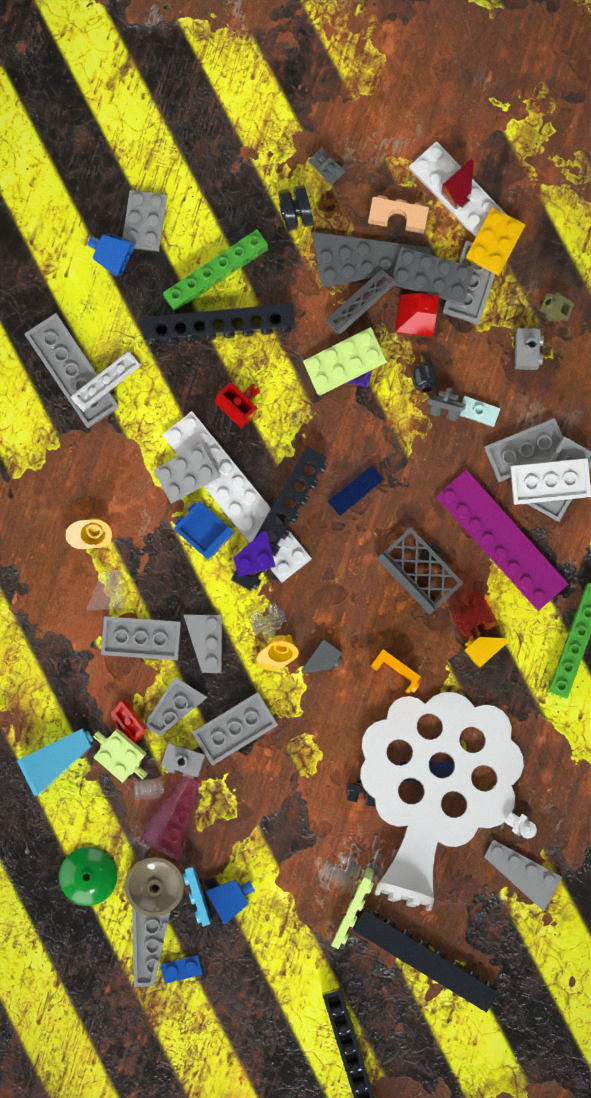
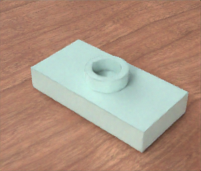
[460,396,500,427]

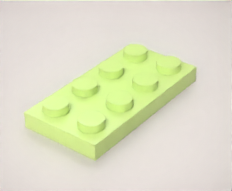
[303,327,387,396]

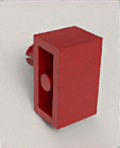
[215,382,260,429]

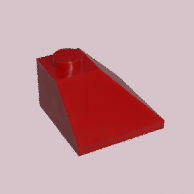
[395,293,439,337]

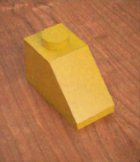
[464,637,509,667]

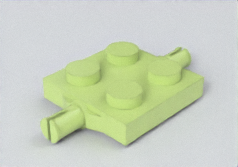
[93,728,148,783]

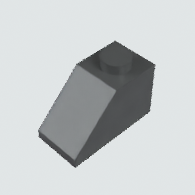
[301,640,343,674]

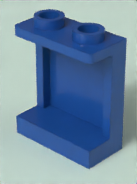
[174,501,234,561]

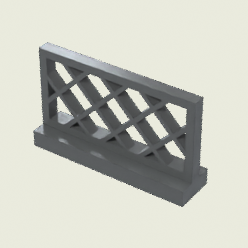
[377,527,463,615]

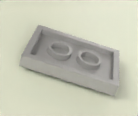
[123,190,168,252]
[153,443,221,504]

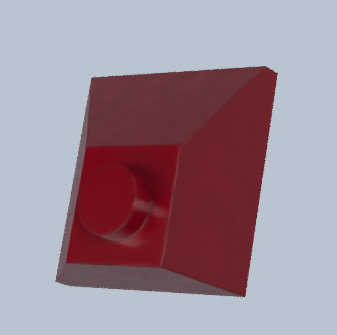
[441,159,474,210]

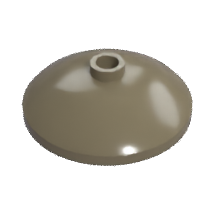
[125,858,184,917]

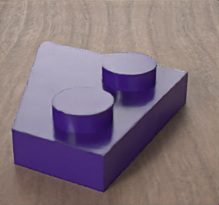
[233,531,276,577]

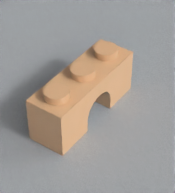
[368,195,429,234]

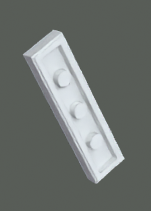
[71,351,141,412]

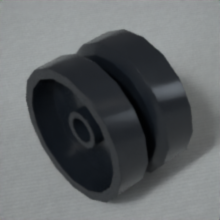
[278,184,314,232]

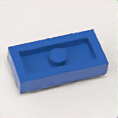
[160,955,203,984]

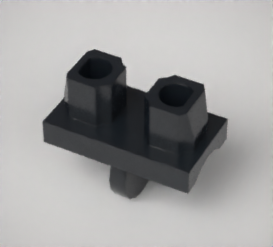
[346,777,375,807]

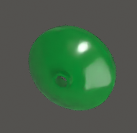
[59,847,117,906]

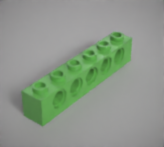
[163,229,268,313]
[547,583,591,699]

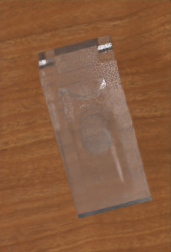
[134,778,164,801]

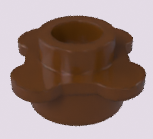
[318,197,341,219]

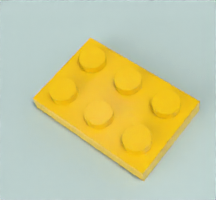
[465,208,526,276]

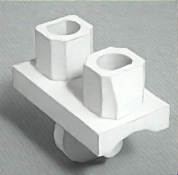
[505,812,537,838]

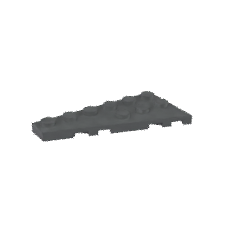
[312,232,432,288]

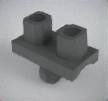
[308,148,345,186]
[427,387,466,421]

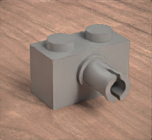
[514,328,544,370]
[161,743,206,779]

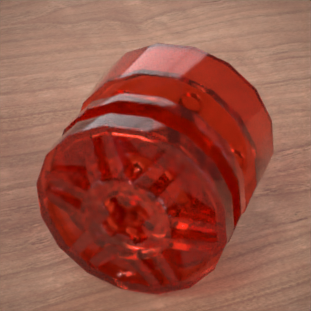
[449,590,498,641]

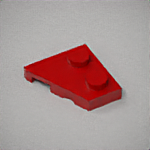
[111,700,149,744]

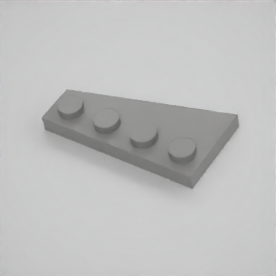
[132,908,170,987]

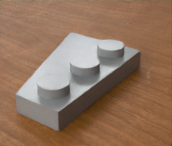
[184,615,222,673]
[145,677,208,736]

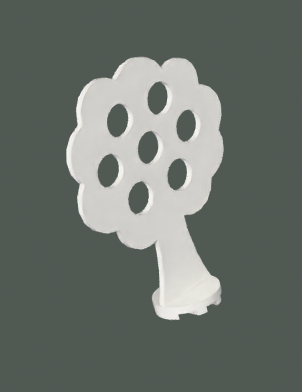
[360,692,524,911]

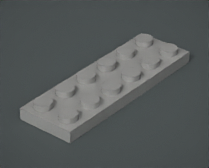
[25,313,119,429]

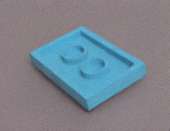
[183,866,212,926]

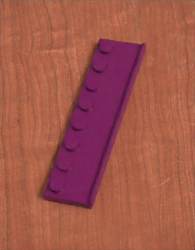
[436,470,568,612]

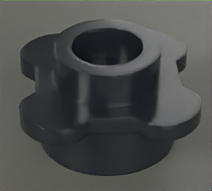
[419,542,440,564]

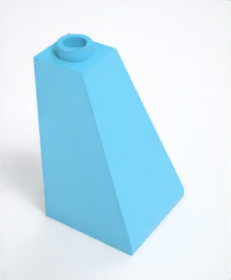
[17,729,93,796]

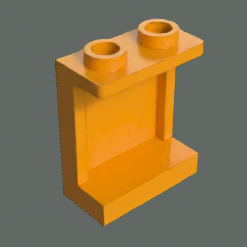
[370,649,421,693]

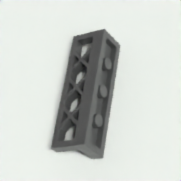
[326,269,396,334]

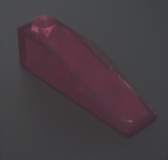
[139,775,200,861]

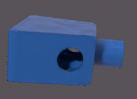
[87,233,136,276]
[206,879,255,924]

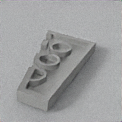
[484,840,562,911]

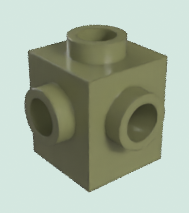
[540,292,574,322]

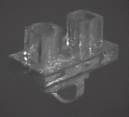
[250,603,287,637]

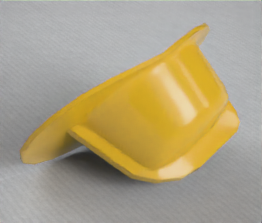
[66,518,112,549]
[257,634,299,671]

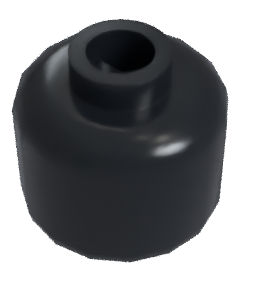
[411,363,438,393]

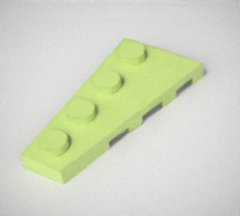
[331,867,374,949]

